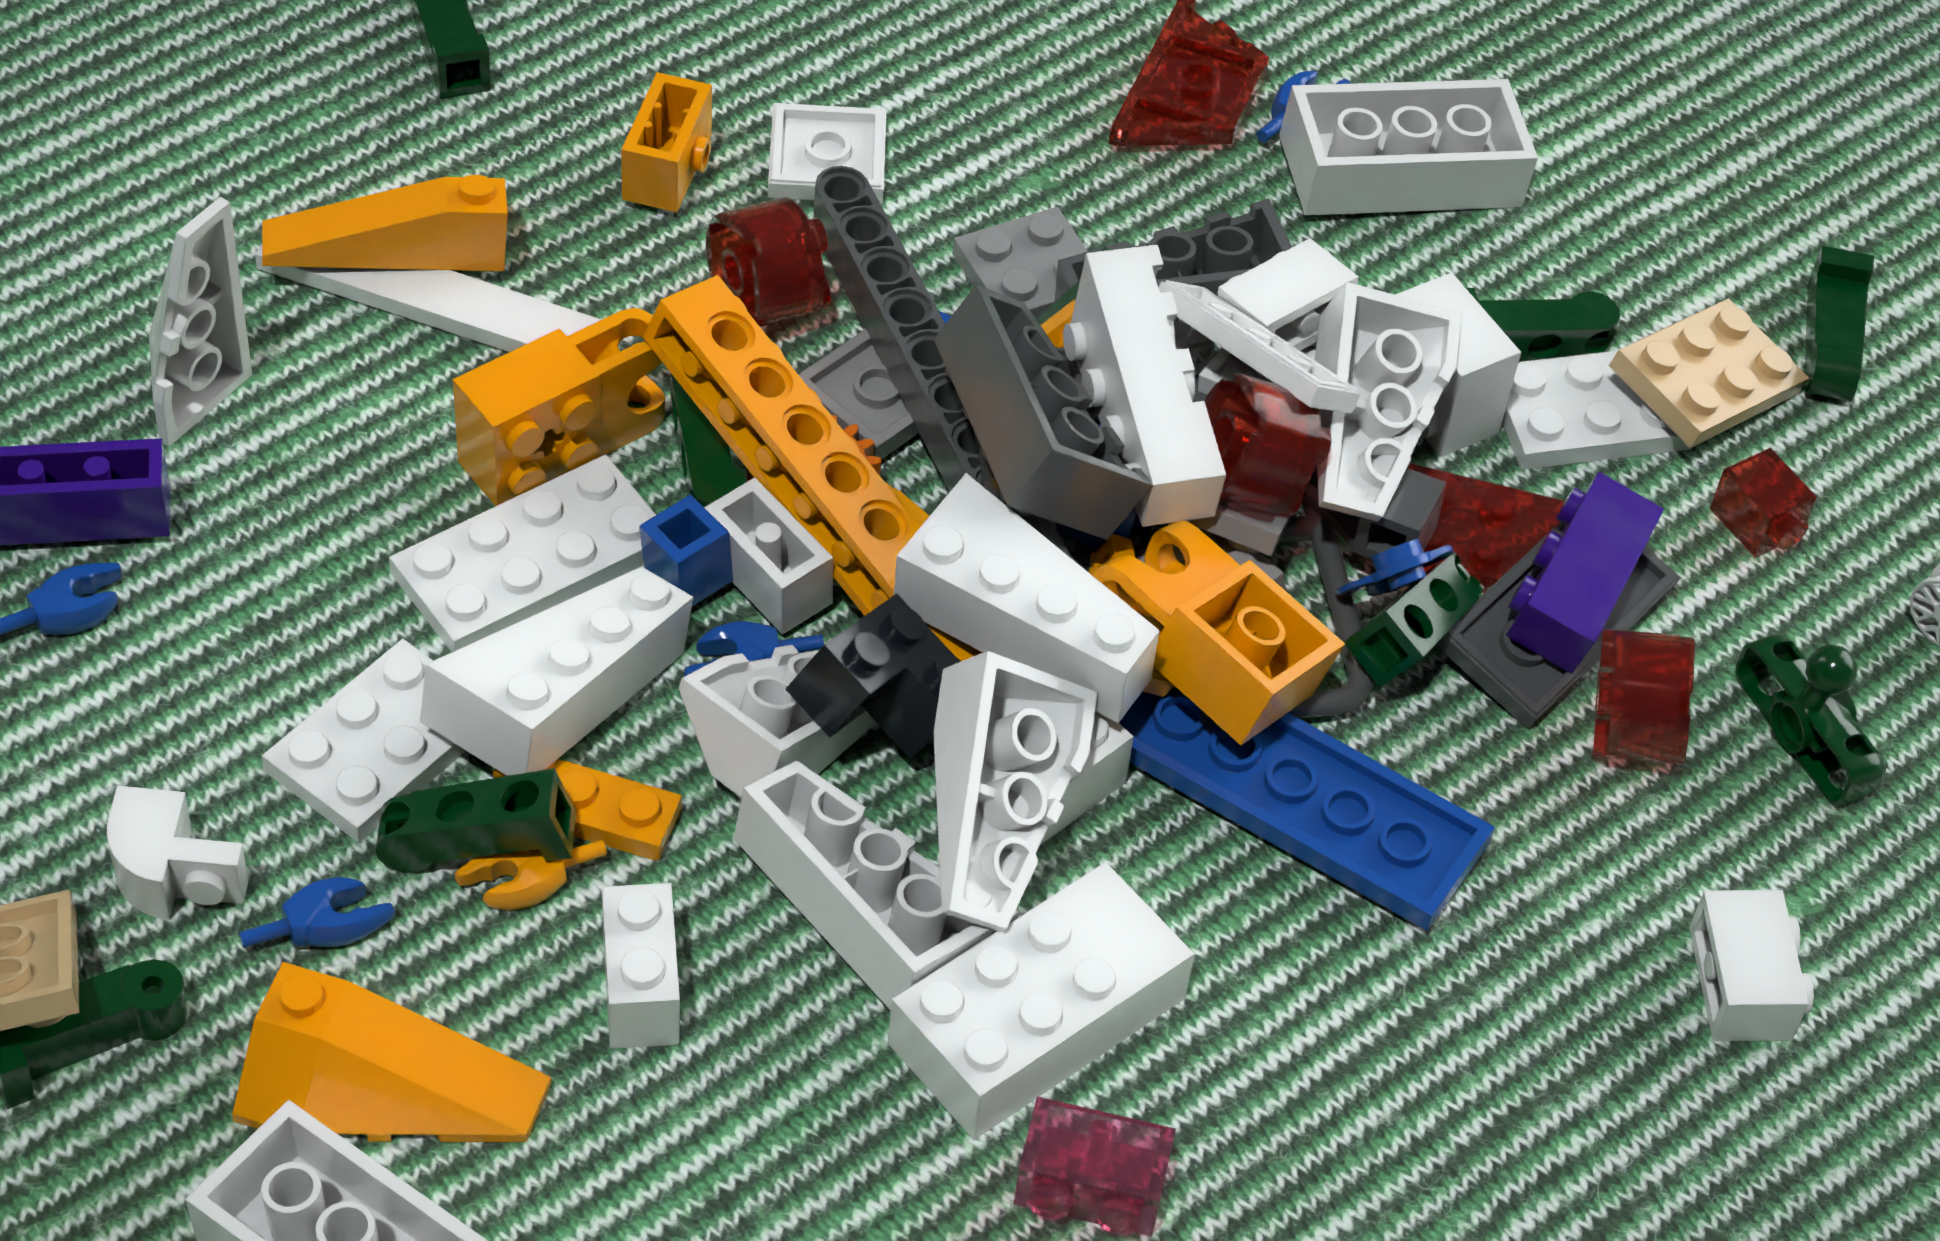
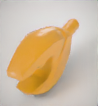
[454,839,607,911]

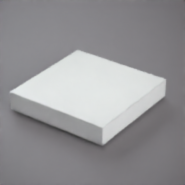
[768,103,886,204]

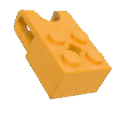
[453,308,665,506]
[1091,521,1345,745]

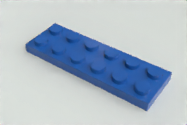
[1119,687,1495,931]

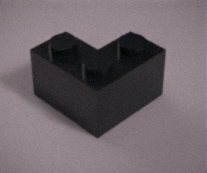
[785,593,961,759]

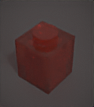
[1710,447,1817,558]

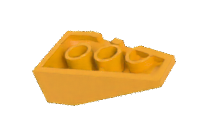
[262,175,508,271]
[232,962,551,1142]

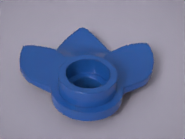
[1335,539,1454,596]

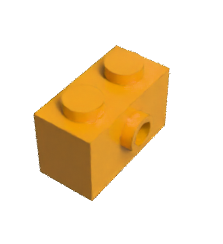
[621,72,712,213]

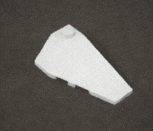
[149,197,252,447]
[1315,282,1462,522]
[679,638,877,799]
[933,651,1097,931]

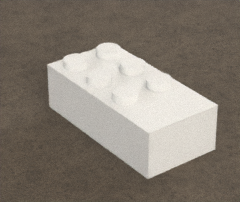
[1279,79,1538,215]
[888,862,1195,1140]
[185,1100,488,1241]

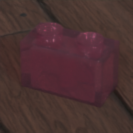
[1013,1096,1176,1237]

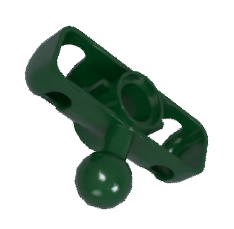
[1735,635,1886,806]

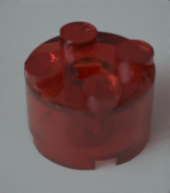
[706,197,831,327]
[1204,374,1331,516]
[1592,629,1695,763]

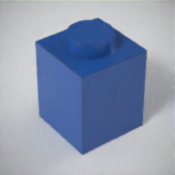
[639,494,733,606]

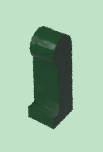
[410,0,491,99]
[1805,246,1874,402]
[1466,288,1620,362]
[670,374,747,507]
[1344,551,1485,688]
[375,768,576,872]
[0,959,187,1110]

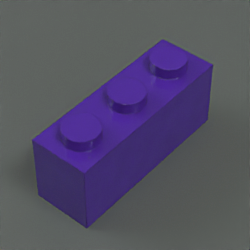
[0,438,170,545]
[1506,472,1664,674]

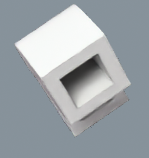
[107,786,248,921]

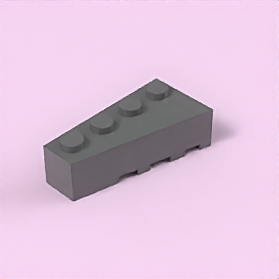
[1054,198,1292,303]
[934,285,1152,540]

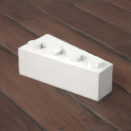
[1063,245,1226,527]
[894,473,1160,723]
[420,567,693,776]
[733,760,1019,1010]

